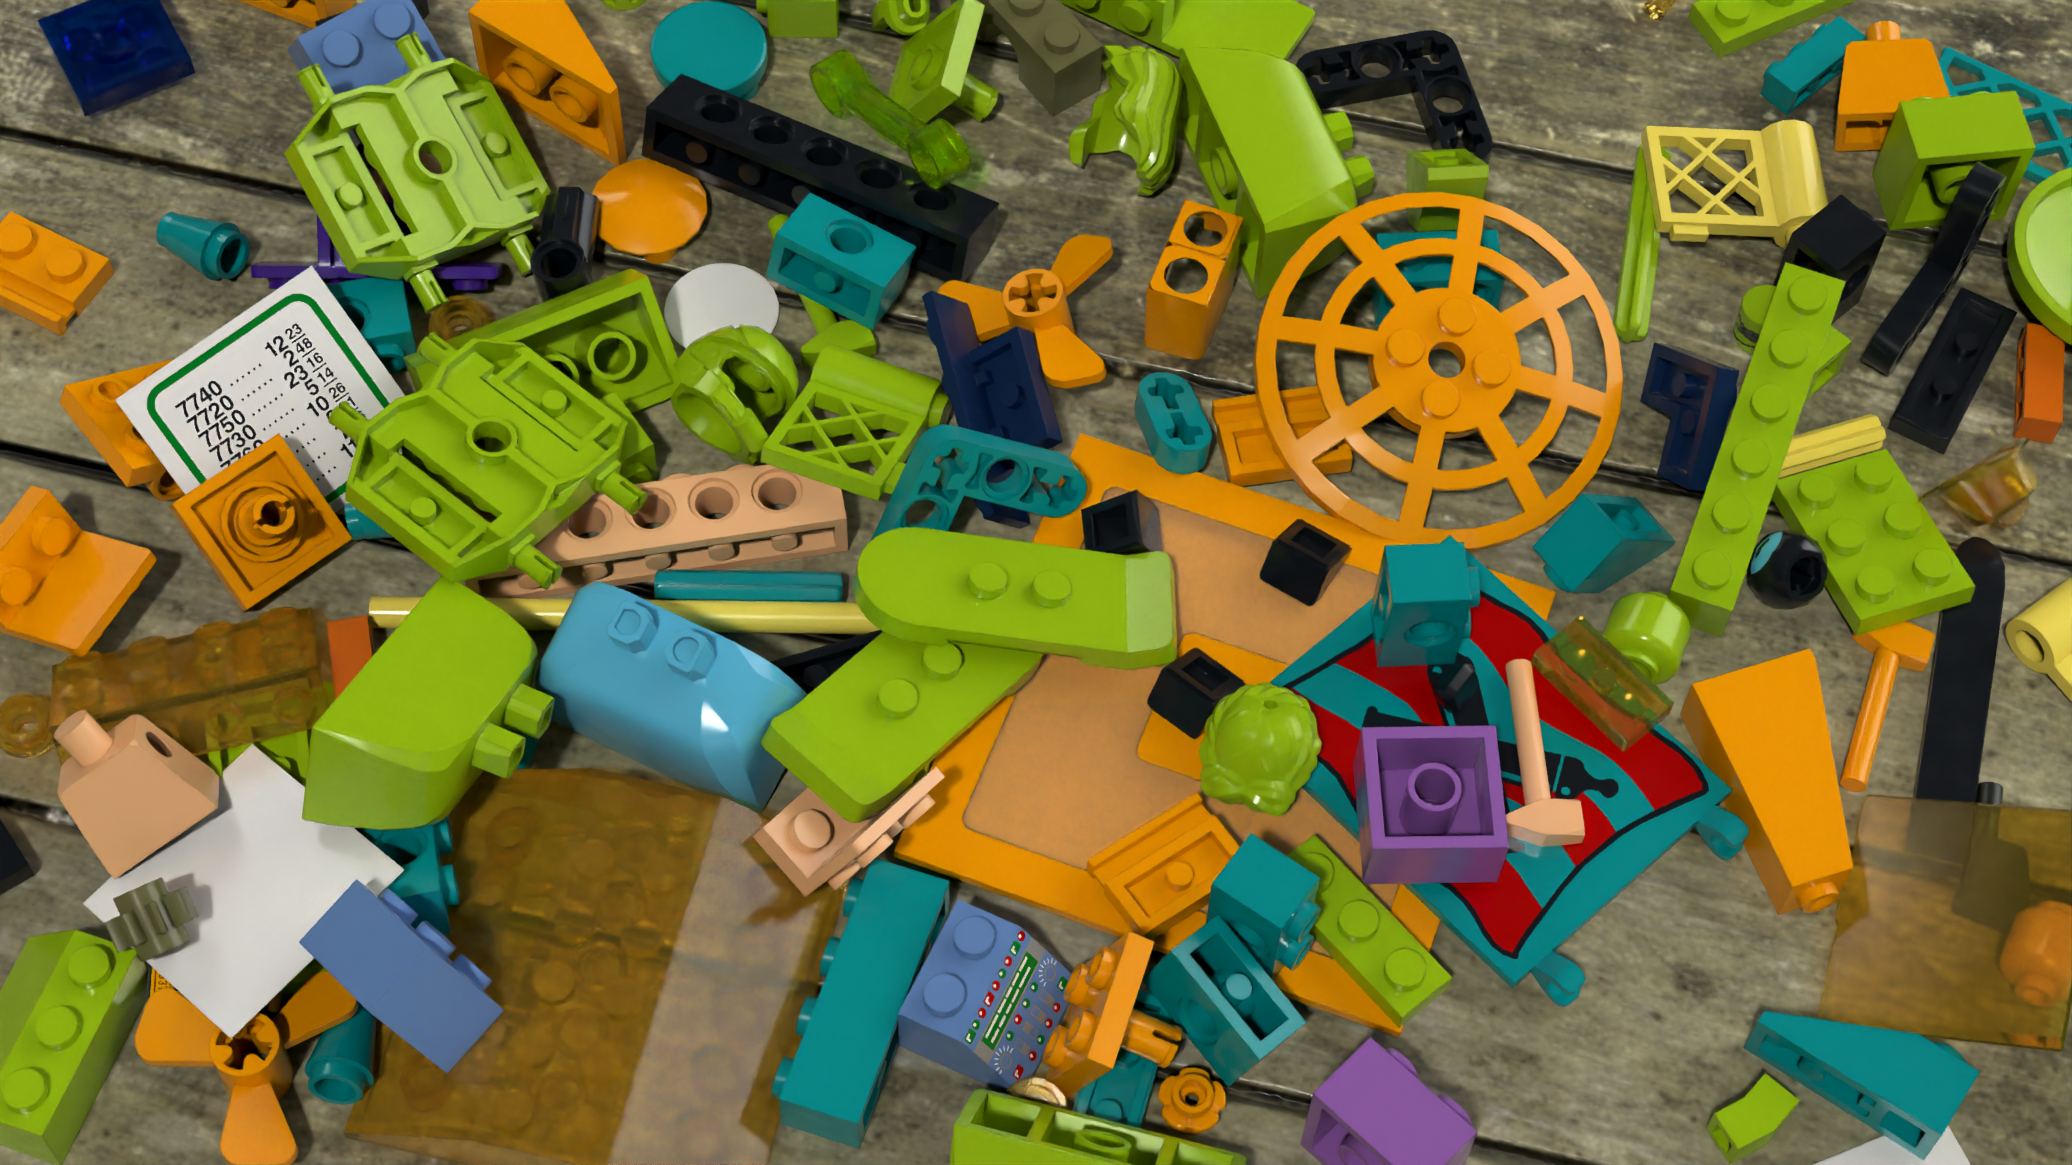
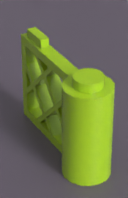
[760,343,952,501]

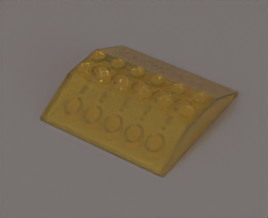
[344,768,849,1165]

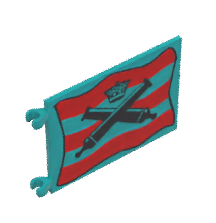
[1269,535,1749,1007]

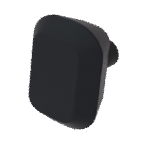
[1429,663,1478,713]

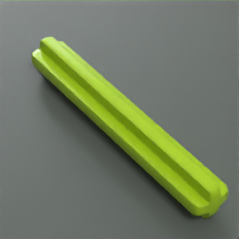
[1613,144,1672,344]

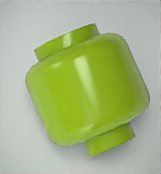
[1598,591,1692,689]

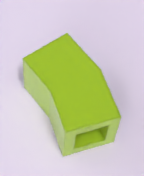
[1706,1073,1800,1165]

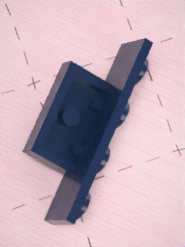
[922,291,1063,529]

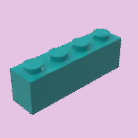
[772,858,950,1149]

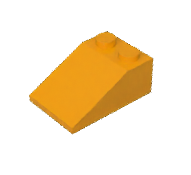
[468,0,627,166]

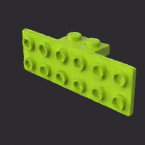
[1059,0,1315,61]

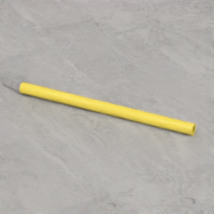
[369,596,881,634]

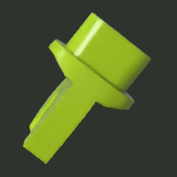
[871,0,930,35]

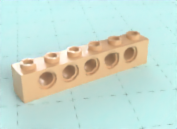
[464,464,848,598]

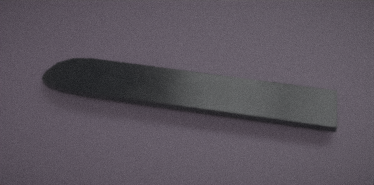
[1906,537,2005,869]

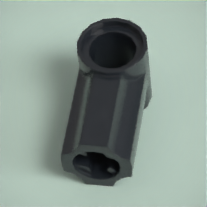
[530,187,600,303]

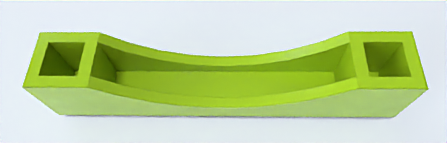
[1668,262,1846,637]

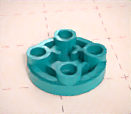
[650,1,768,101]

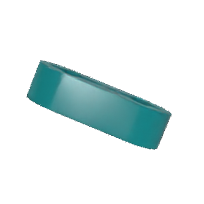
[1134,372,1212,474]

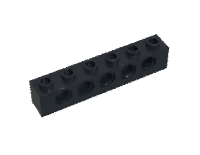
[642,74,999,282]

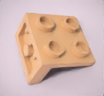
[752,767,945,897]

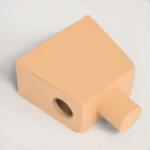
[54,710,220,879]

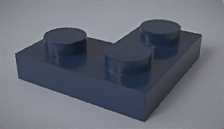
[1640,342,1740,492]

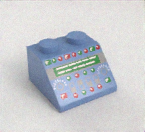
[898,899,1071,1098]

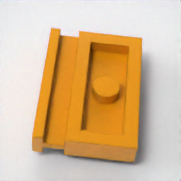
[0,211,114,336]
[1211,386,1353,487]
[1087,792,1240,940]

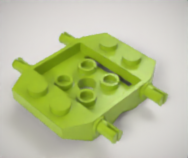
[284,32,551,314]
[328,332,648,590]

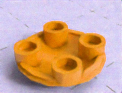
[591,158,708,264]

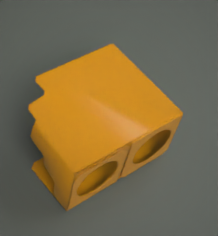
[1144,200,1244,360]

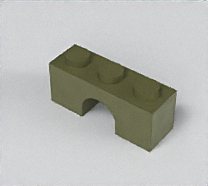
[951,0,1102,117]

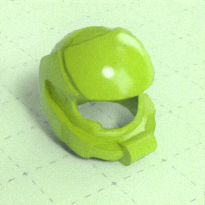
[671,324,799,464]

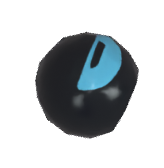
[1747,530,1828,609]

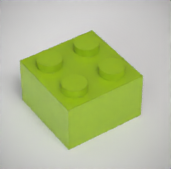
[1872,91,2036,231]

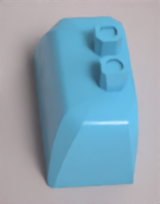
[535,581,808,817]

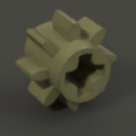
[104,877,199,962]

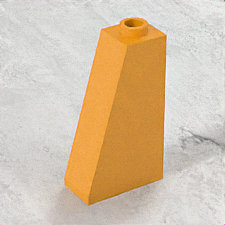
[1680,648,1853,915]

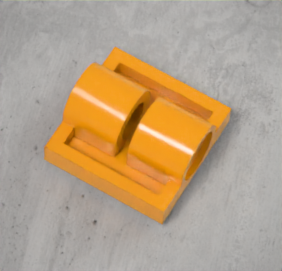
[59,359,185,501]

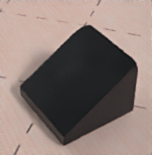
[1081,489,1163,555]
[1260,519,1352,606]
[1147,647,1246,739]

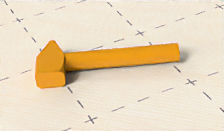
[1840,621,1936,792]

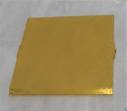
[1819,794,2072,1052]

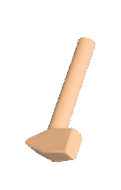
[1505,659,1585,847]

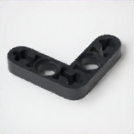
[1296,30,1493,164]
[1862,162,2007,376]

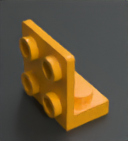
[0,485,157,657]

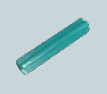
[654,569,843,602]

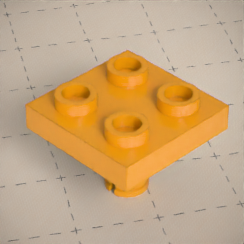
[168,433,353,612]
[1042,931,1182,1098]

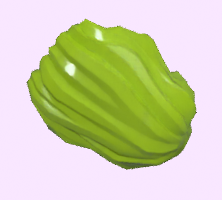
[1069,44,1185,196]

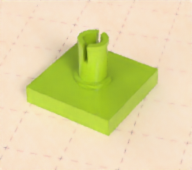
[877,0,999,146]

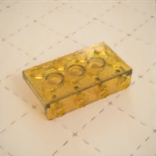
[49,607,329,766]

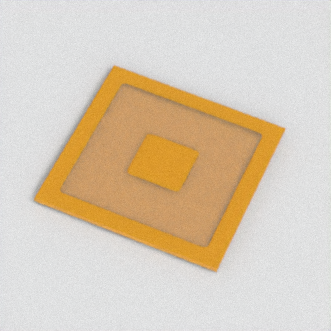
[894,433,1556,1038]

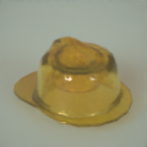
[1917,436,2038,528]

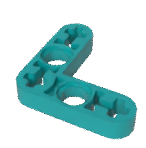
[871,424,1087,540]

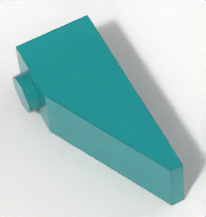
[1744,1011,1980,1160]

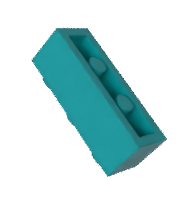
[1761,16,1867,116]

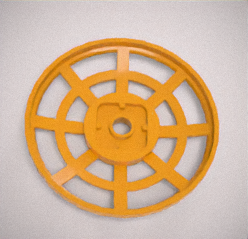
[1253,192,1623,553]

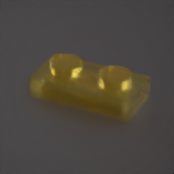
[1531,615,1674,752]

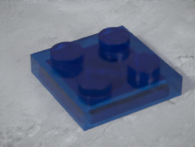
[38,0,195,117]

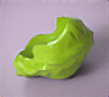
[1199,682,1322,817]

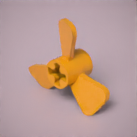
[937,234,1113,389]
[135,971,359,1165]

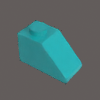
[1532,493,1676,593]

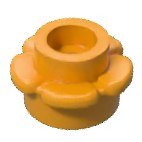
[1158,1067,1226,1135]

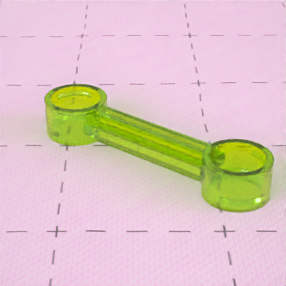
[809,49,971,189]

